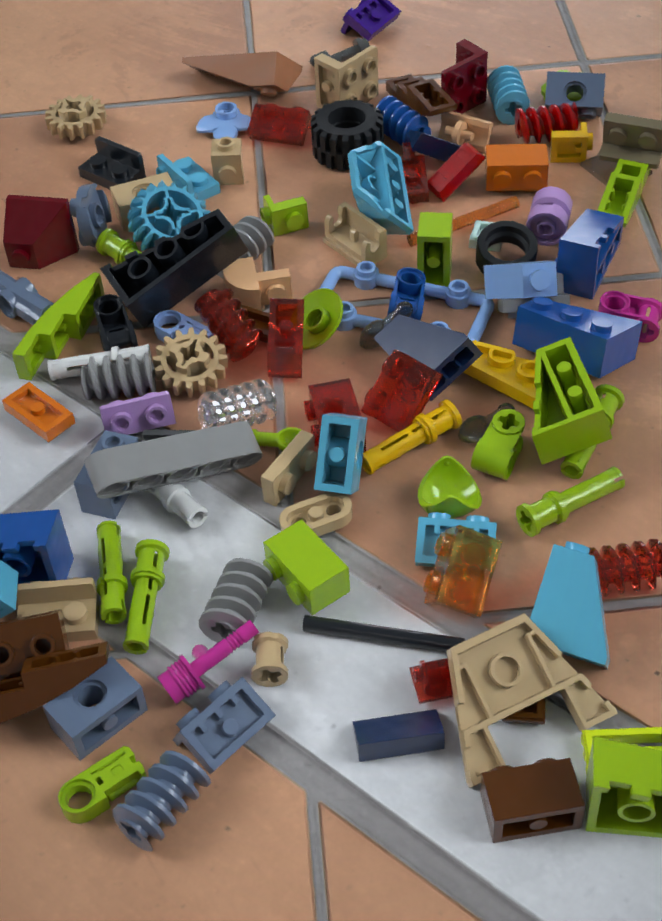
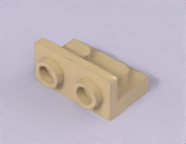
[17,577,100,642]

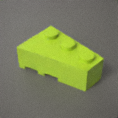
[532,337,613,465]

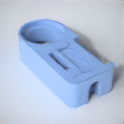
[153,310,214,342]

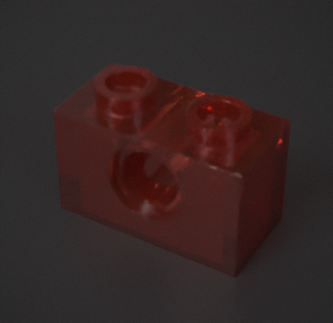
[267,298,304,378]
[304,378,366,453]

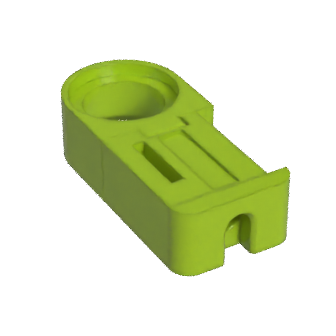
[58,746,147,824]

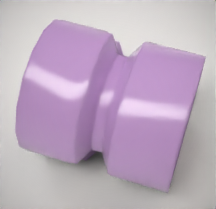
[526,186,573,246]

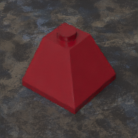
[3,195,79,269]

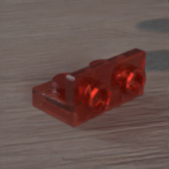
[247,103,311,146]
[361,349,443,432]

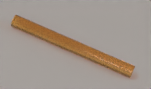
[407,196,520,247]

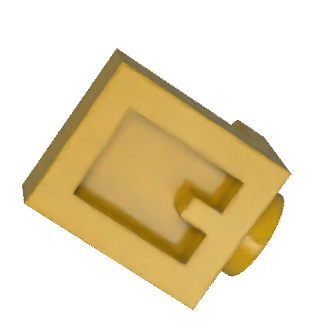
[550,122,593,163]

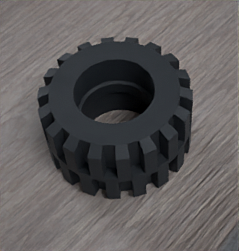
[310,100,384,171]

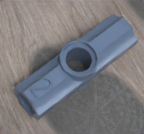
[0,270,54,325]

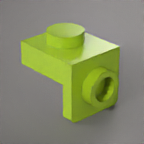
[260,194,309,237]

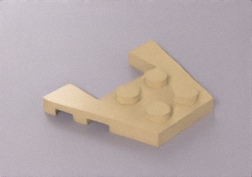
[446,613,618,788]

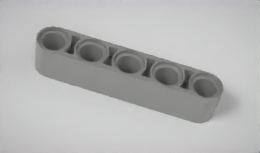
[84,421,263,499]

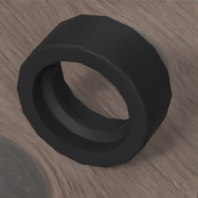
[476,221,538,274]

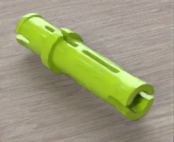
[96,520,128,625]

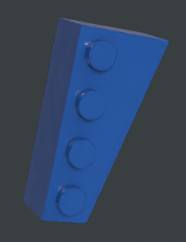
[0,509,74,584]

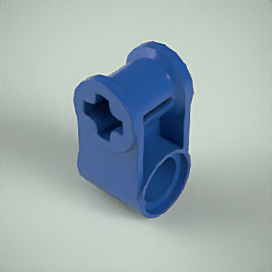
[386,267,426,321]

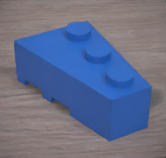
[555,208,624,300]
[512,297,643,378]

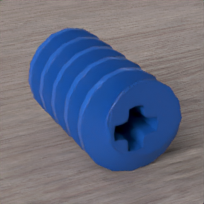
[376,95,432,152]

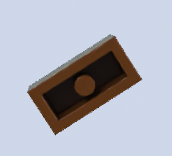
[480,758,585,843]

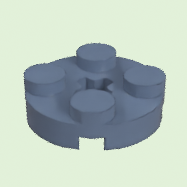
[69,183,112,247]

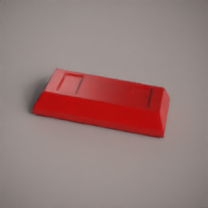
[426,142,486,202]

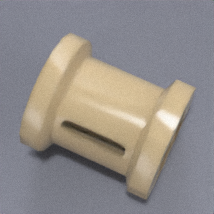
[251,631,288,687]

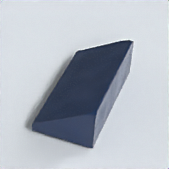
[408,130,461,162]
[353,709,445,762]

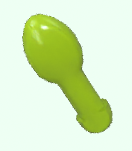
[252,427,303,451]

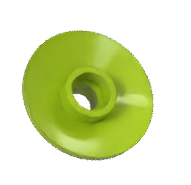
[287,288,343,350]

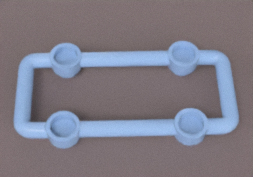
[319,261,494,341]

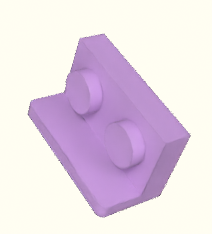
[99,391,176,435]

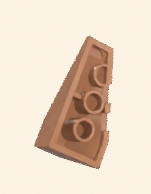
[182,51,302,97]

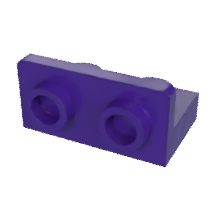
[341,0,401,41]

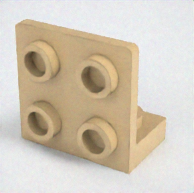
[314,45,379,108]

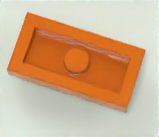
[2,382,76,442]

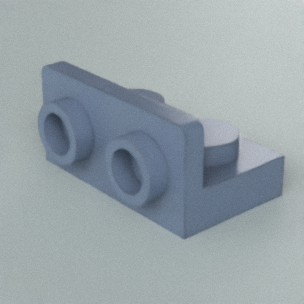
[172,677,276,774]

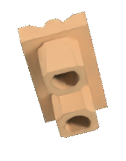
[438,111,493,152]

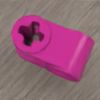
[598,291,662,343]

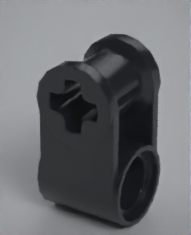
[93,294,138,352]

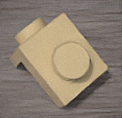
[211,137,244,185]

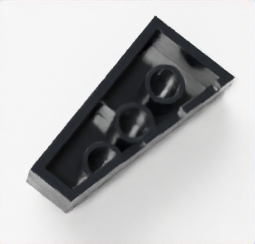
[100,209,249,328]

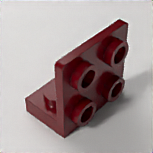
[441,39,488,120]

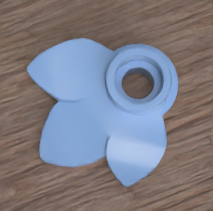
[196,101,253,139]

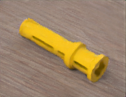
[362,399,462,475]

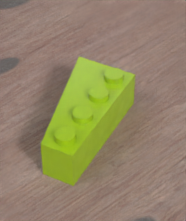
[585,736,662,838]

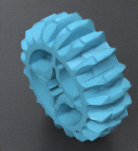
[127,180,210,251]

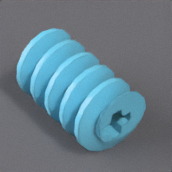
[487,65,530,125]

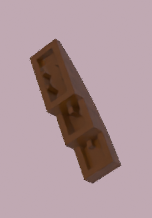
[386,74,457,117]
[0,641,109,723]

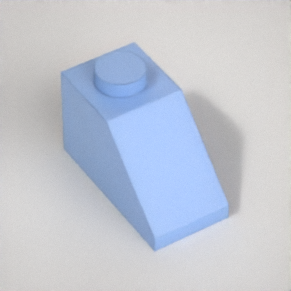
[483,260,558,299]

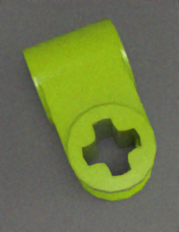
[471,409,525,480]

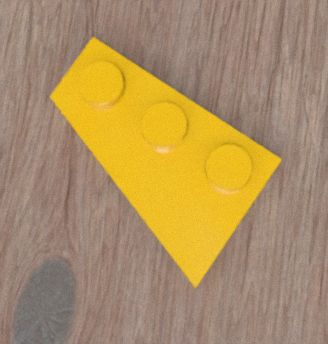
[463,340,536,409]

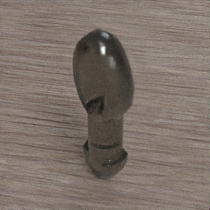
[359,301,413,349]
[458,403,515,443]

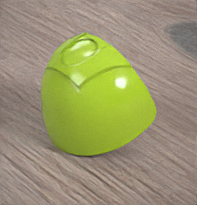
[418,455,482,519]

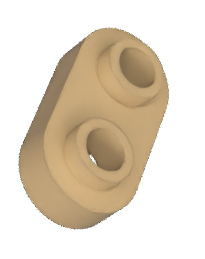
[279,492,353,536]

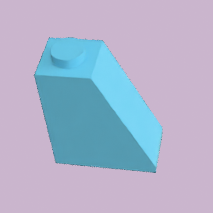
[530,541,610,669]

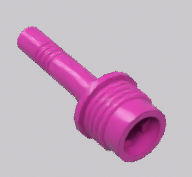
[157,620,259,704]

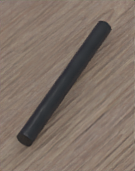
[302,615,465,652]

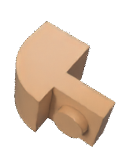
[222,257,293,311]

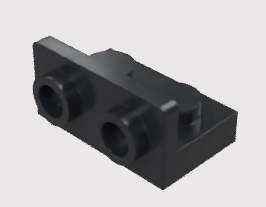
[78,136,146,189]

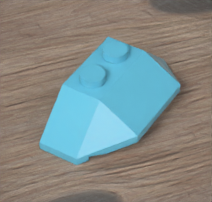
[347,141,414,235]

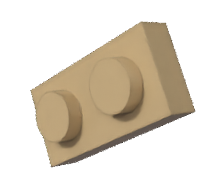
[261,430,317,507]

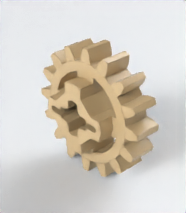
[45,94,107,140]
[153,327,228,397]

